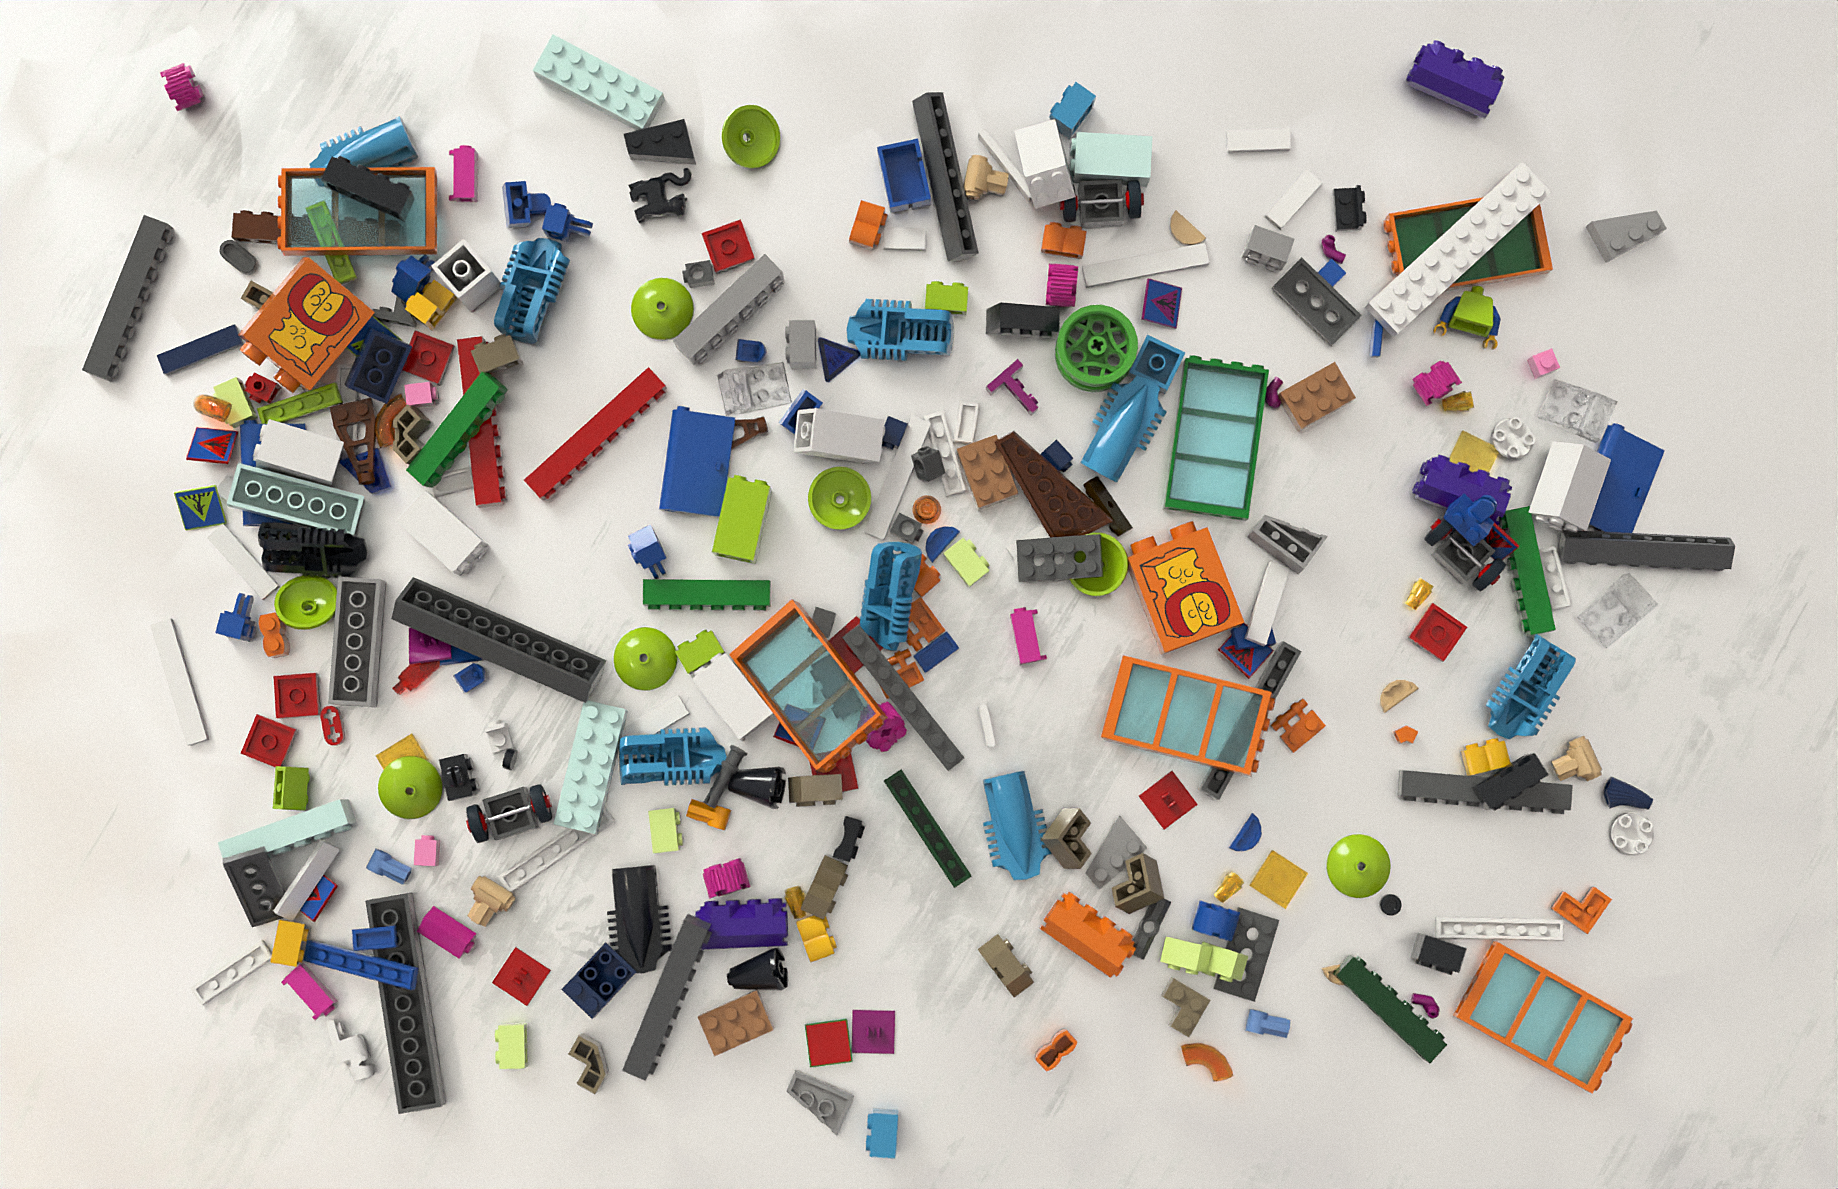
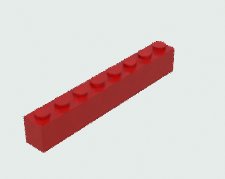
[457,336,507,508]
[524,367,667,501]

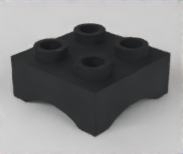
[833,816,865,862]

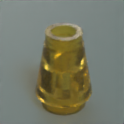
[1442,390,1474,411]
[1405,577,1434,610]
[1214,871,1245,903]
[784,886,806,919]

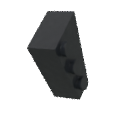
[624,119,696,165]

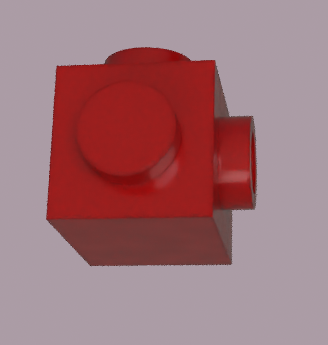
[245,372,281,404]

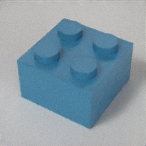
[1049,82,1096,140]
[1128,335,1185,394]
[866,1108,898,1158]

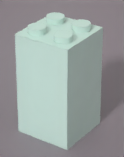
[1069,132,1153,187]

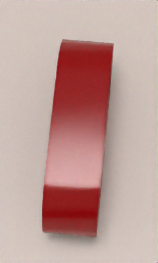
[320,706,345,746]

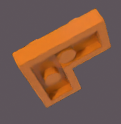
[1551,887,1612,934]

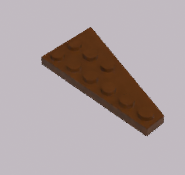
[995,431,1113,538]

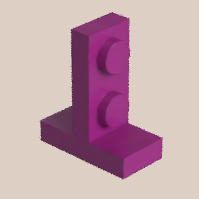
[986,359,1038,416]

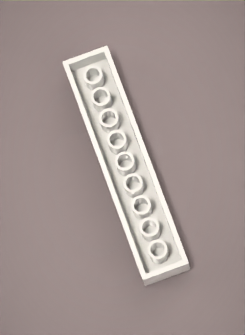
[1365,162,1552,338]

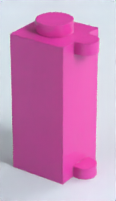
[449,145,478,202]
[1010,607,1047,665]
[417,906,476,959]
[281,963,338,1020]

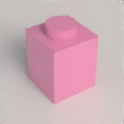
[1527,348,1560,379]
[404,382,438,408]
[414,835,440,866]

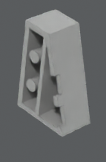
[1586,210,1667,263]
[1248,515,1328,574]

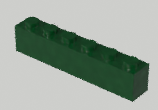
[884,769,972,888]
[1332,955,1447,1063]

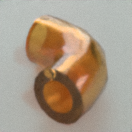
[193,393,232,422]
[375,393,407,449]
[1181,1043,1234,1081]

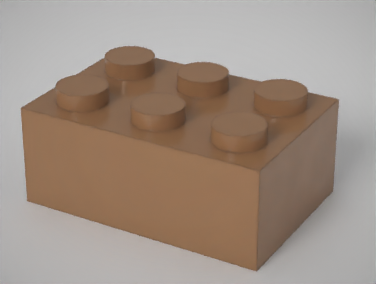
[1278,362,1356,432]
[956,435,1018,511]
[698,990,775,1056]

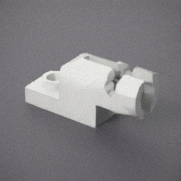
[325,1019,375,1081]

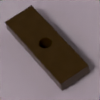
[1083,476,1133,537]

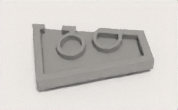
[1085,816,1147,890]
[786,1070,854,1136]

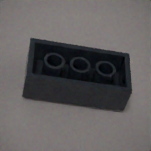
[321,156,415,222]

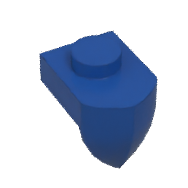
[735,339,767,363]
[453,663,486,693]

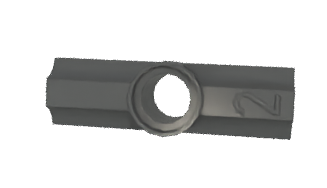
[1132,899,1171,960]

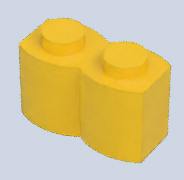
[1461,738,1510,776]
[796,915,837,963]

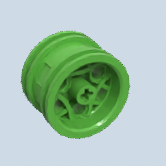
[1055,305,1138,392]

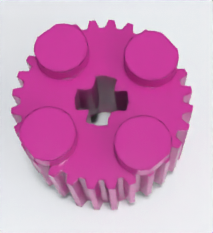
[160,63,204,111]
[1046,264,1078,307]
[1412,360,1462,406]
[857,701,907,752]
[703,858,750,899]

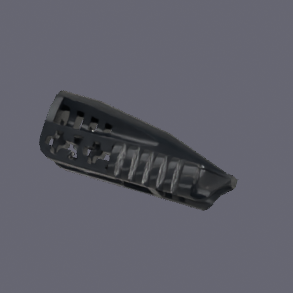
[258,522,368,578]
[607,865,672,974]

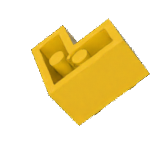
[405,280,457,331]

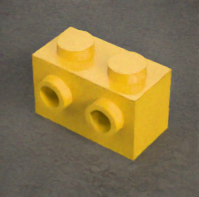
[270,919,309,967]

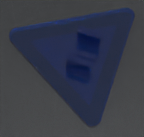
[818,337,861,383]

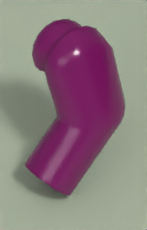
[1321,235,1346,264]
[1265,376,1284,409]
[1411,993,1440,1018]

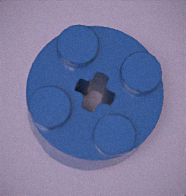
[1192,901,1240,941]

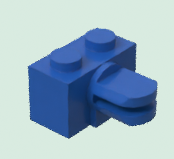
[502,181,551,228]
[542,203,593,242]
[391,255,436,303]
[778,389,823,435]
[1443,493,1497,546]
[628,524,667,579]
[215,593,256,642]

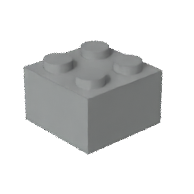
[1242,225,1295,271]
[785,320,817,369]

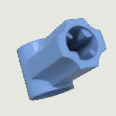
[366,848,412,885]
[1245,1009,1290,1038]

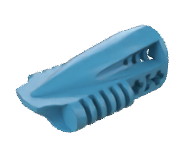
[309,116,418,198]
[494,238,570,344]
[847,299,954,361]
[1080,376,1167,482]
[859,542,922,651]
[1486,634,1576,739]
[619,727,727,786]
[983,771,1052,880]

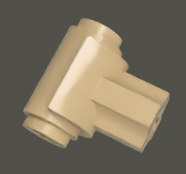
[964,155,1009,200]
[1551,736,1602,781]
[467,875,516,927]

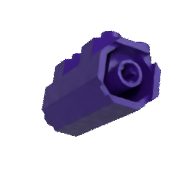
[1405,40,1504,119]
[1412,455,1512,525]
[695,898,788,950]

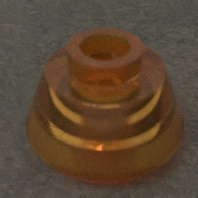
[912,495,941,524]

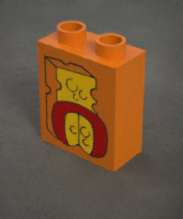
[238,257,375,393]
[1127,521,1244,655]

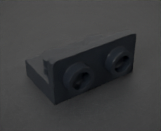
[1333,185,1367,231]

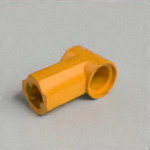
[686,799,732,830]

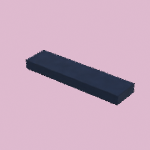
[156,324,244,375]

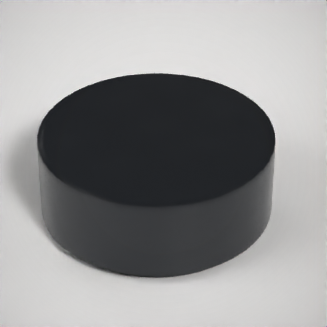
[502,748,518,770]
[1379,894,1402,916]

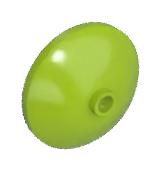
[721,105,780,168]
[631,278,694,340]
[808,467,871,530]
[1069,533,1129,596]
[274,575,337,630]
[614,627,677,691]
[378,756,443,819]
[1326,834,1391,898]

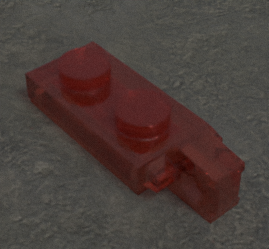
[392,661,442,695]

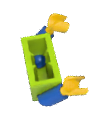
[1433,286,1501,349]

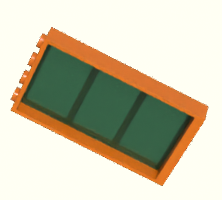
[1383,197,1553,291]

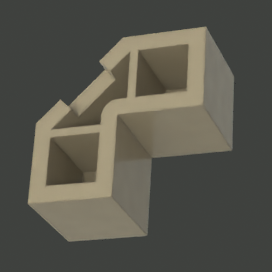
[393,404,431,465]
[801,855,848,920]
[978,934,1034,998]
[568,1033,608,1094]

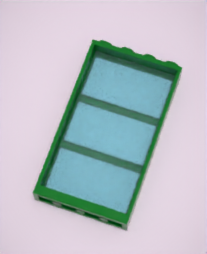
[1163,355,1269,521]

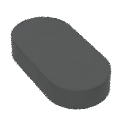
[219,240,258,275]

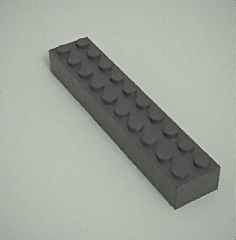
[391,577,607,703]
[365,893,445,1114]

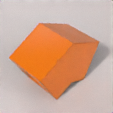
[1393,726,1419,744]

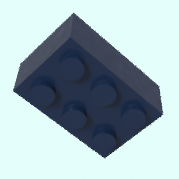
[344,327,412,404]

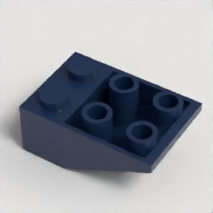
[561,942,637,1019]

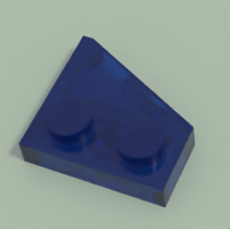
[339,447,392,495]

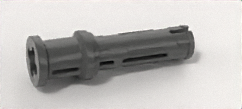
[703,744,748,808]

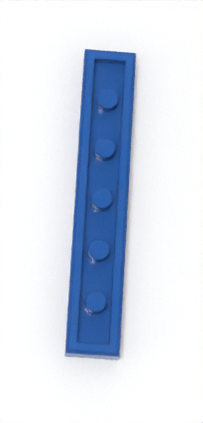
[304,940,418,990]

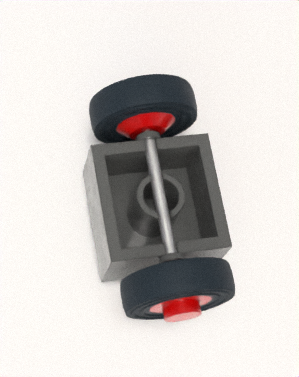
[1059,179,1144,228]
[1424,518,1506,592]
[466,784,552,843]

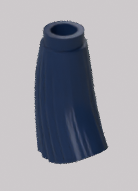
[1603,777,1653,810]

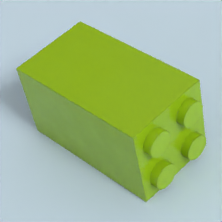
[712,475,772,564]

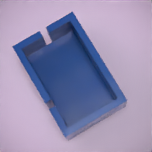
[877,138,931,213]

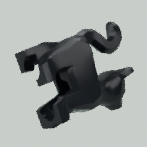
[628,168,691,224]

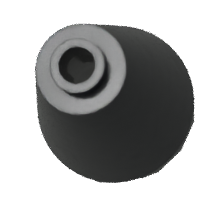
[727,767,786,809]
[727,948,788,990]

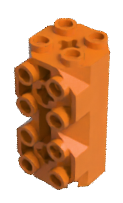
[1039,892,1136,978]

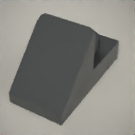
[373,296,417,328]

